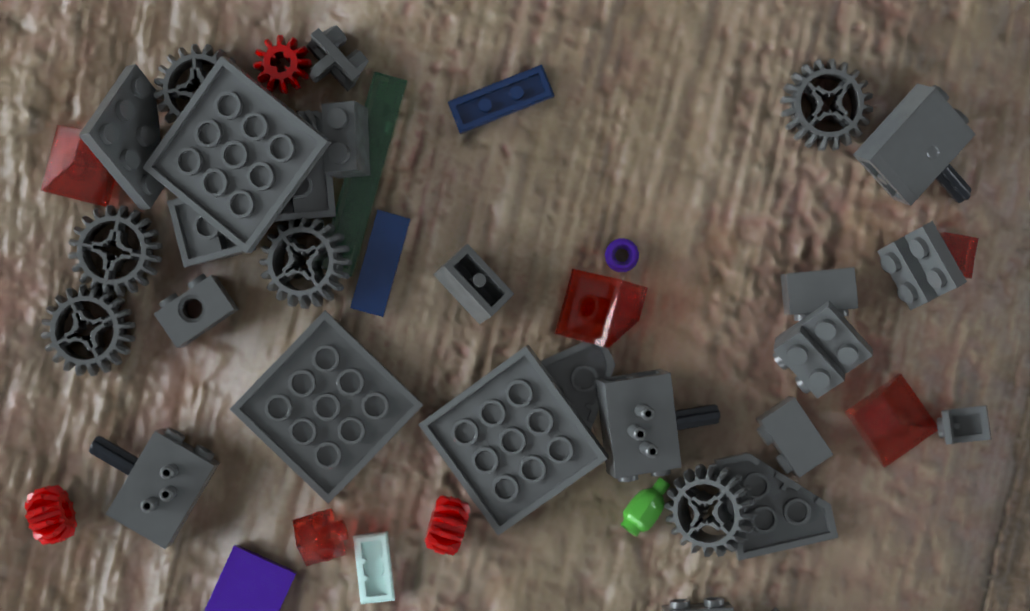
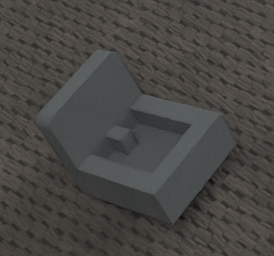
[937,405,992,445]

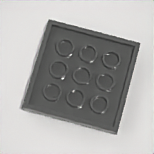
[143,56,332,253]
[230,310,424,504]
[418,344,609,535]

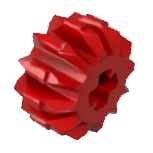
[253,35,312,94]
[24,485,77,545]
[424,495,470,556]

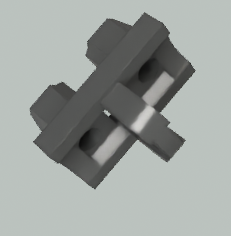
[307,25,369,92]

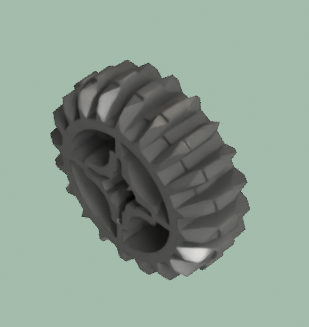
[153,44,236,124]
[780,59,873,151]
[68,205,163,297]
[259,217,352,309]
[41,284,136,376]
[664,463,758,557]

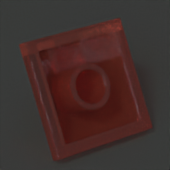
[41,125,115,207]
[555,269,648,348]
[845,373,938,468]

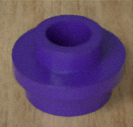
[605,238,639,272]

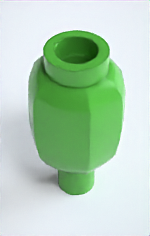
[620,477,670,537]

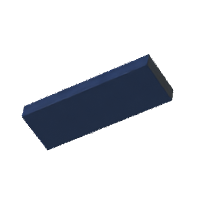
[448,65,555,135]
[350,210,411,317]

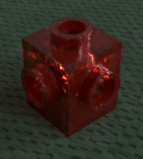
[293,508,349,566]

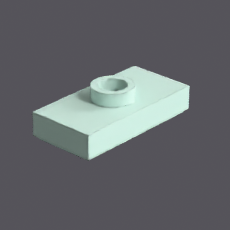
[353,531,395,604]

